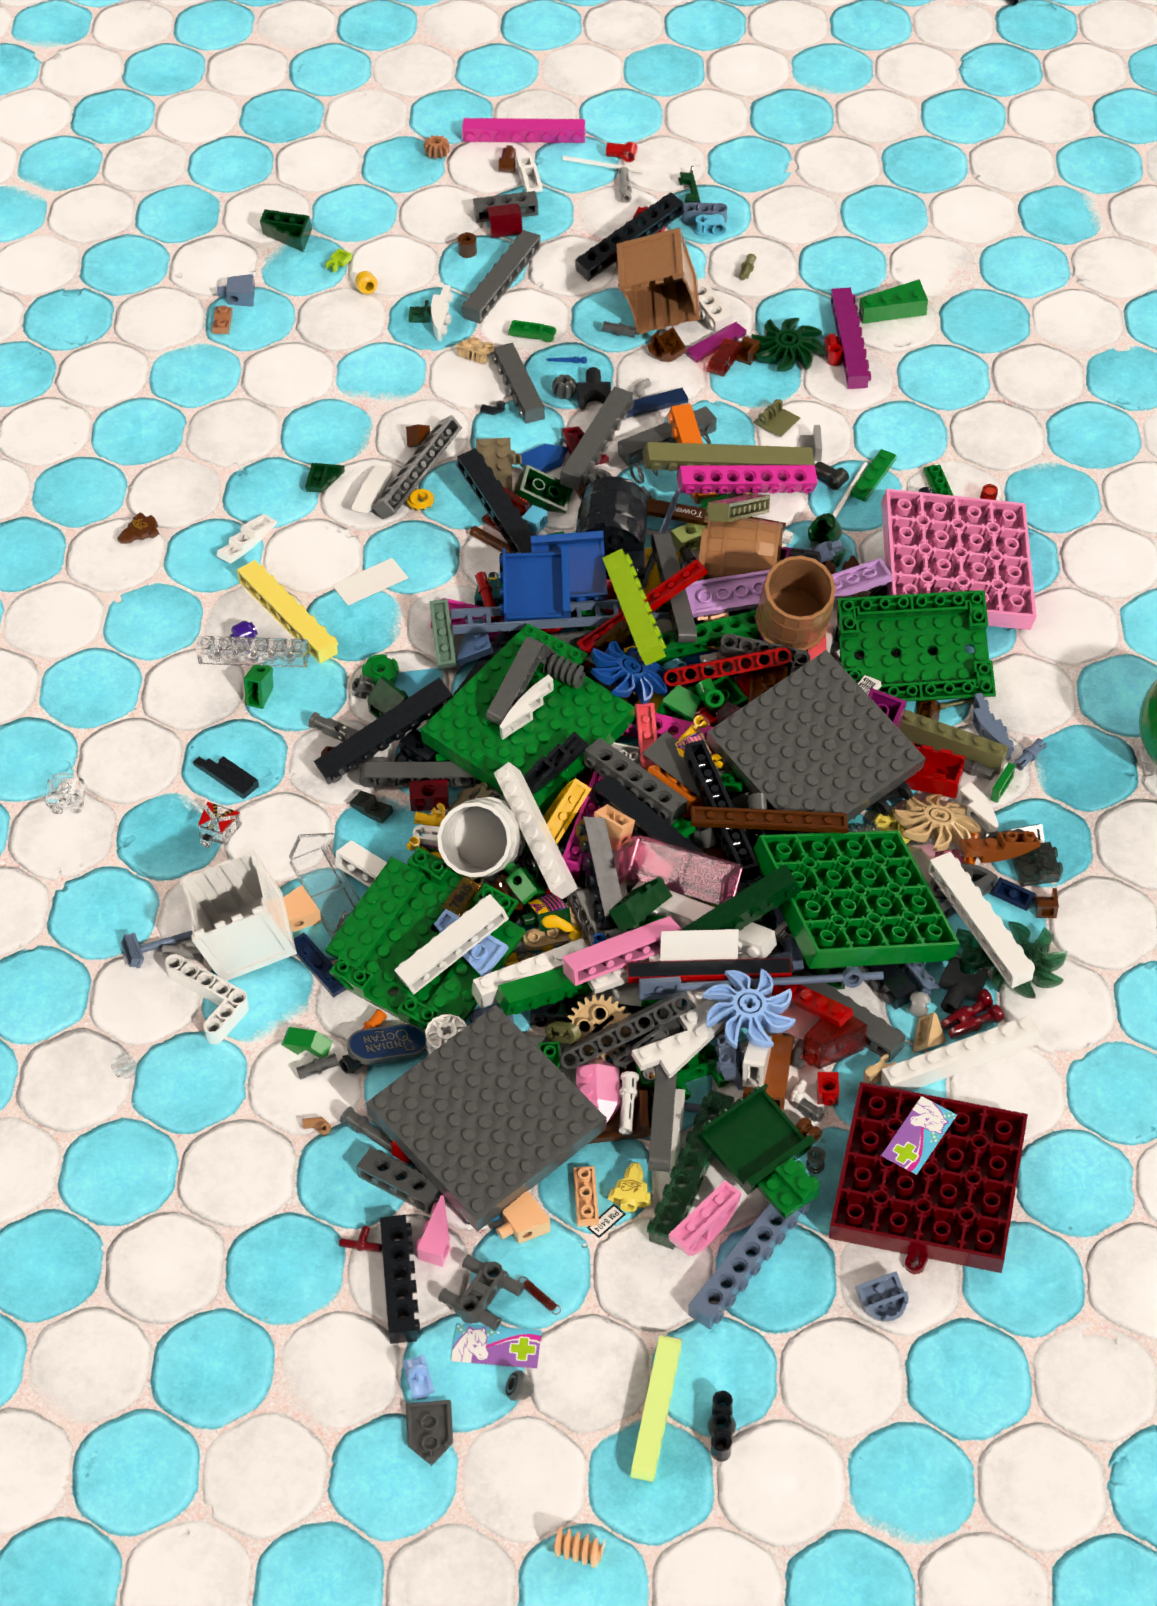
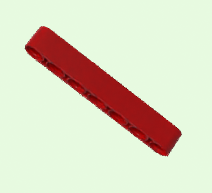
[664,647,791,686]

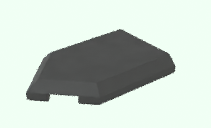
[406,1400,453,1466]

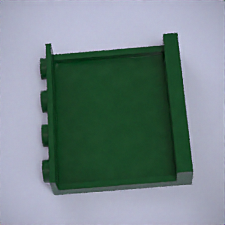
[699,1083,815,1195]

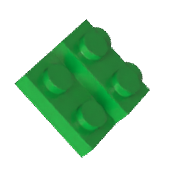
[758,1158,820,1219]

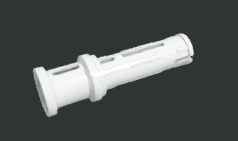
[619,1071,639,1135]

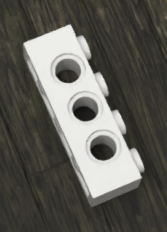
[697,278,733,333]

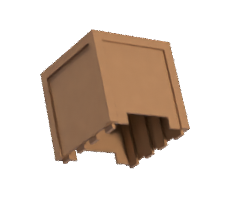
[617,227,701,335]

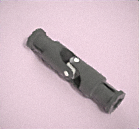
[309,712,376,755]

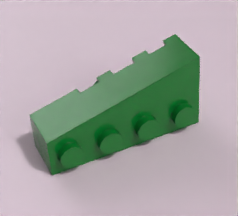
[859,279,928,324]

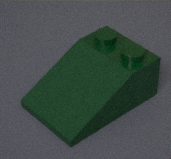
[512,465,573,513]

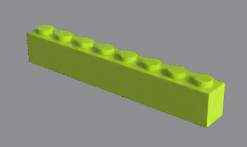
[602,549,667,666]

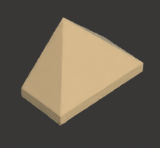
[912,1012,947,1053]

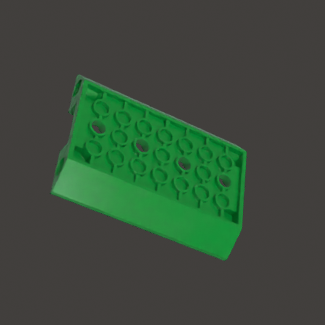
[837,590,996,702]

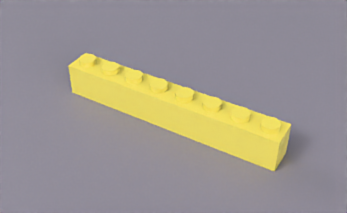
[237,560,338,664]

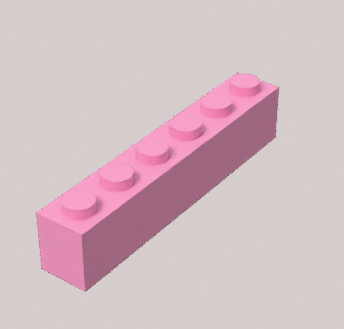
[562,916,682,986]

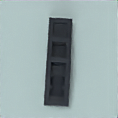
[524,731,589,795]

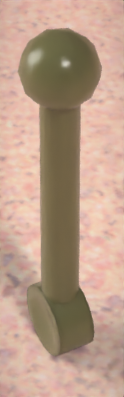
[939,698,974,710]

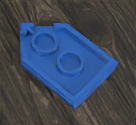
[521,444,568,473]

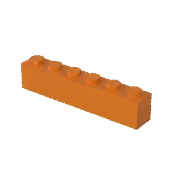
[667,404,718,504]

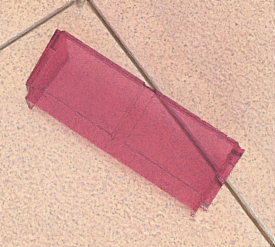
[618,836,742,905]

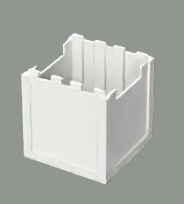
[179,849,297,981]

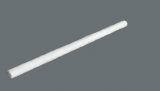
[562,156,644,173]
[832,462,868,518]

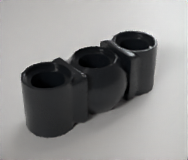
[707,1390,736,1462]

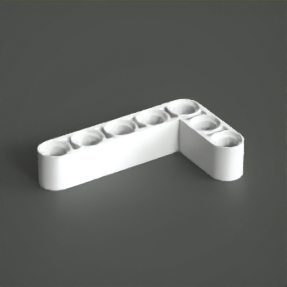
[165,954,249,1044]

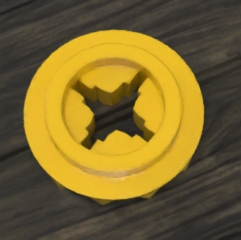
[406,489,434,511]

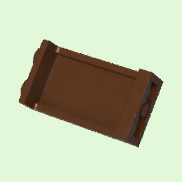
[588,1090,652,1144]

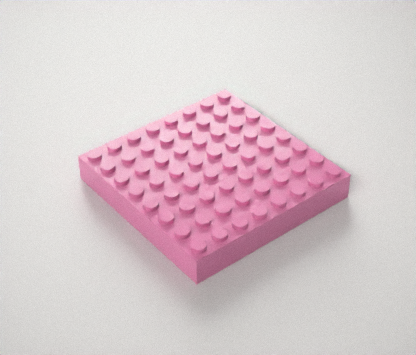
[881,489,1036,630]

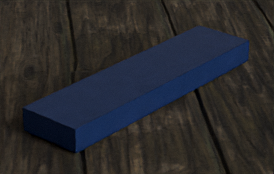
[626,387,688,418]
[294,932,347,998]

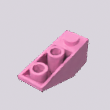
[415,1195,450,1267]

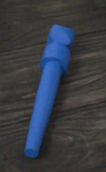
[547,357,587,363]

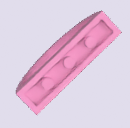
[669,1180,742,1256]

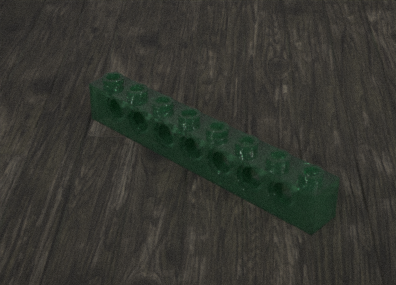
[646,1089,734,1249]

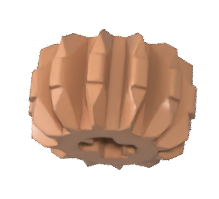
[423,134,450,160]

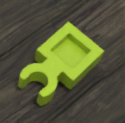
[325,248,353,272]

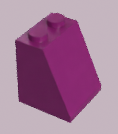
[868,688,907,729]

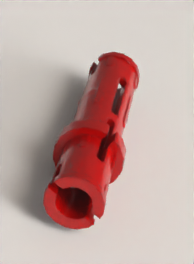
[475,571,500,623]

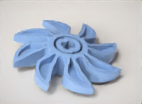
[702,969,796,1049]

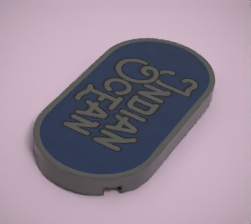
[347,1024,427,1065]

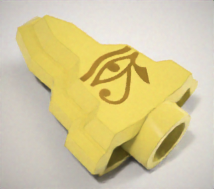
[608,1162,651,1212]

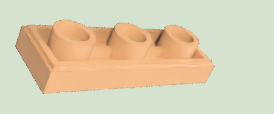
[573,1166,599,1227]

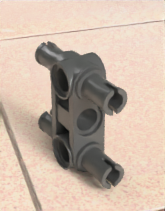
[438,1254,525,1331]

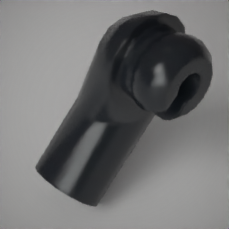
[480,401,506,415]

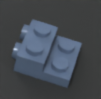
[715,1034,745,1090]

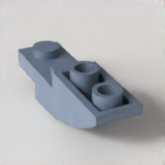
[972,693,1014,760]

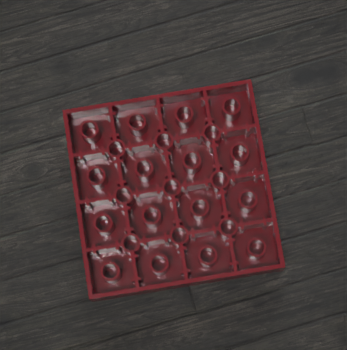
[829,1082,1028,1273]

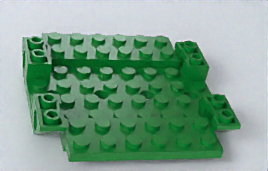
[325,847,526,1030]

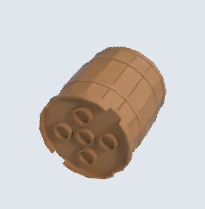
[698,515,783,581]
[755,556,836,651]

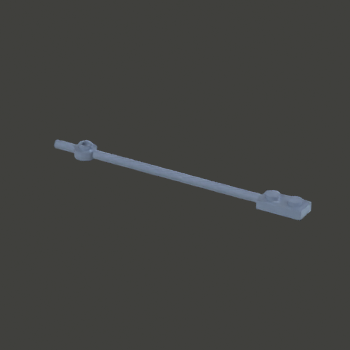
[639,966,884,1000]

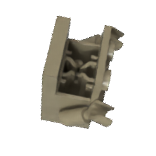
[476,438,522,494]

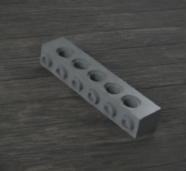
[583,738,688,825]

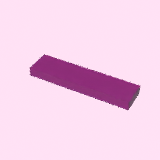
[685,322,747,362]

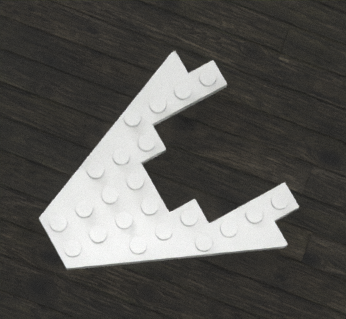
[587,952,757,1078]

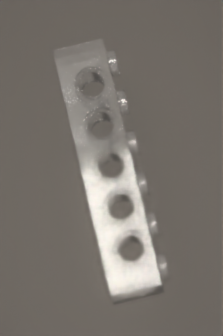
[196,636,309,667]

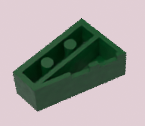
[260,209,312,252]
[609,875,672,932]

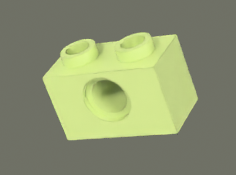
[671,523,706,552]

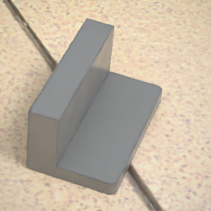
[799,425,822,461]

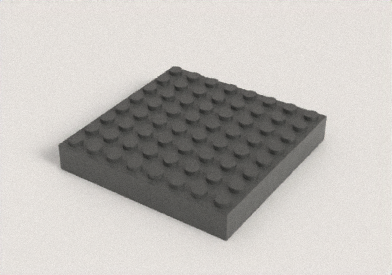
[706,650,926,834]
[366,1005,607,1232]

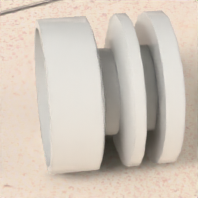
[425,1014,467,1055]

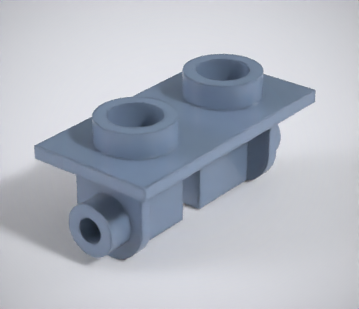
[901,963,940,996]

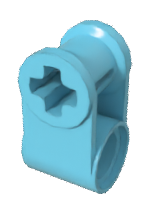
[695,214,726,236]

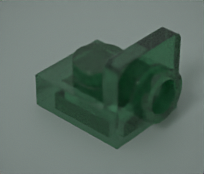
[409,300,431,323]

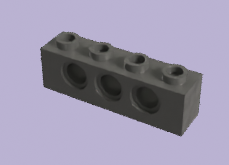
[473,191,538,223]
[357,1148,442,1214]

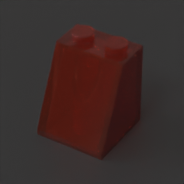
[802,1016,867,1069]

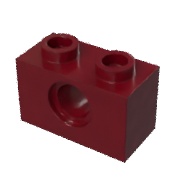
[409,779,449,811]

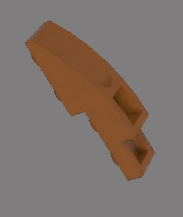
[959,831,1041,863]

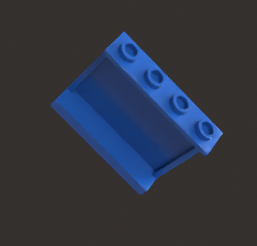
[530,531,608,602]
[499,546,571,621]

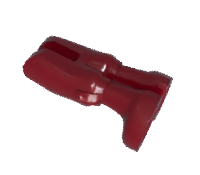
[940,988,1004,1039]

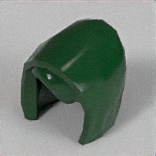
[808,513,842,546]

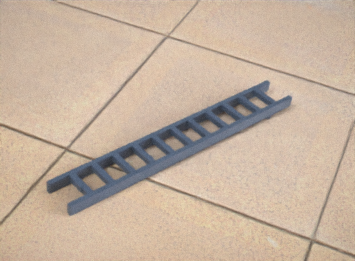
[451,599,671,635]

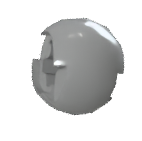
[908,991,931,1017]

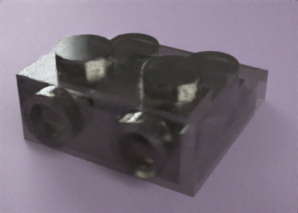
[1012,842,1063,887]

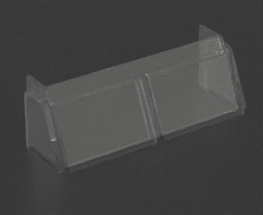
[289,833,360,940]

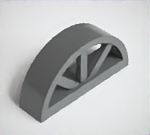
[929,864,998,919]

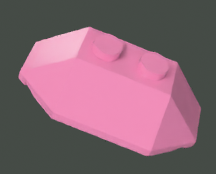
[576,1058,621,1125]

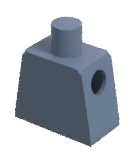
[217,274,255,307]

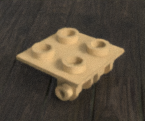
[455,337,496,364]

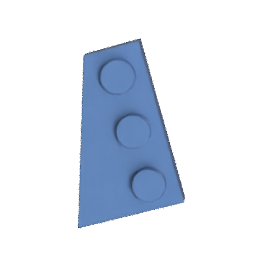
[457,617,493,666]

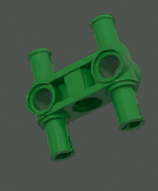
[676,1043,729,1100]

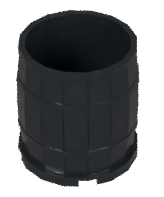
[576,476,647,551]

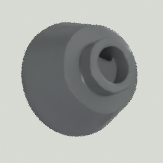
[505,1370,534,1401]

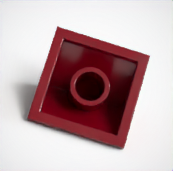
[487,203,523,238]

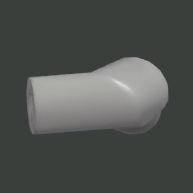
[634,378,651,398]

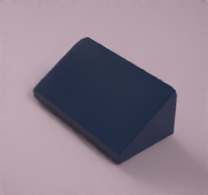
[991,877,1037,911]

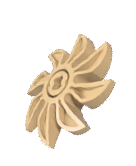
[893,794,982,851]

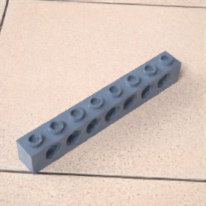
[688,1203,810,1329]

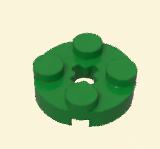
[362,654,399,685]

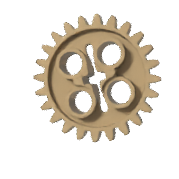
[568,994,631,1061]

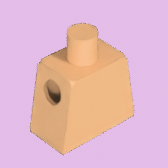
[594,804,635,851]
[283,885,322,932]
[496,1191,551,1243]

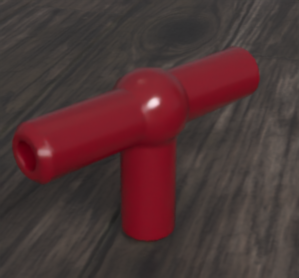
[339,1226,382,1252]

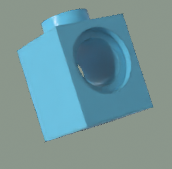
[522,505,548,535]

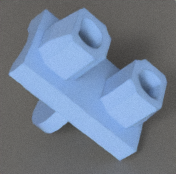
[402,1355,435,1399]

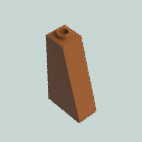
[743,1034,793,1110]

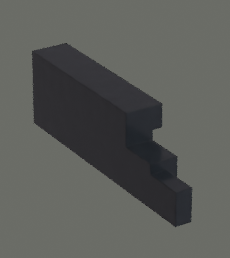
[193,756,259,799]

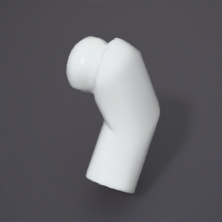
[789,1079,808,1104]

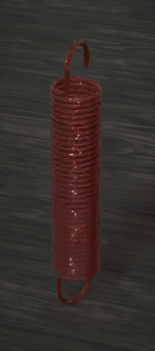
[518,1276,561,1315]

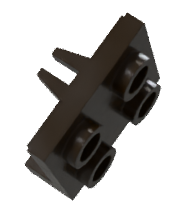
[595,619,635,653]

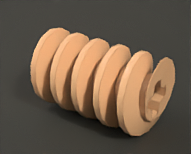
[554,1526,605,1568]

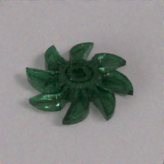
[976,921,1067,999]

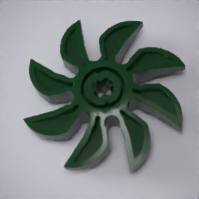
[751,318,825,372]

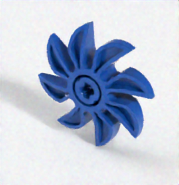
[590,641,667,704]

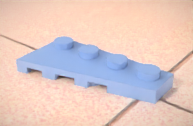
[434,909,509,976]

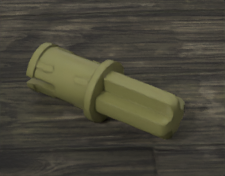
[739,253,757,280]

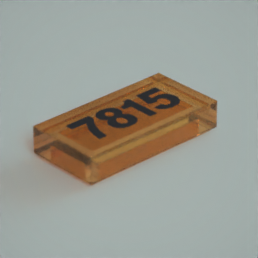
[442,877,481,917]

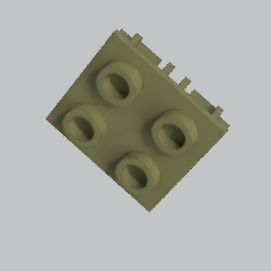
[753,399,801,437]

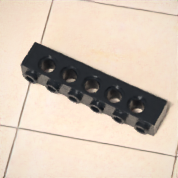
[380,1215,420,1344]

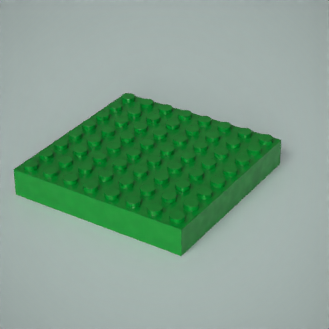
[421,632,635,816]
[753,830,960,969]

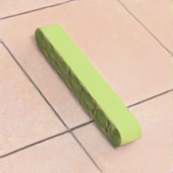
[631,1335,682,1482]

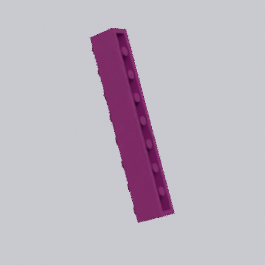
[831,287,871,389]

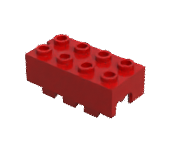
[905,743,966,798]

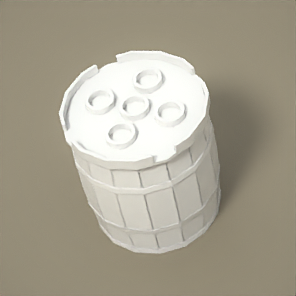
[437,797,526,877]

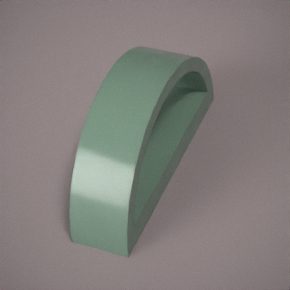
[429,599,457,669]

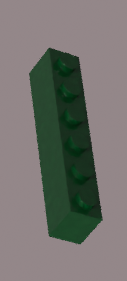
[682,864,802,931]

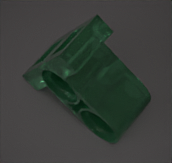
[956,928,986,975]

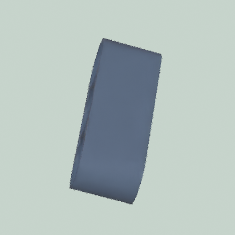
[681,202,727,224]

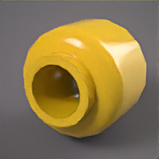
[355,271,378,294]

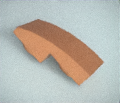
[212,306,233,334]

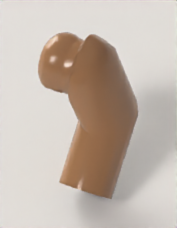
[302,1117,331,1135]

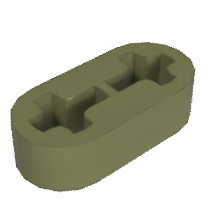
[545,1021,581,1044]

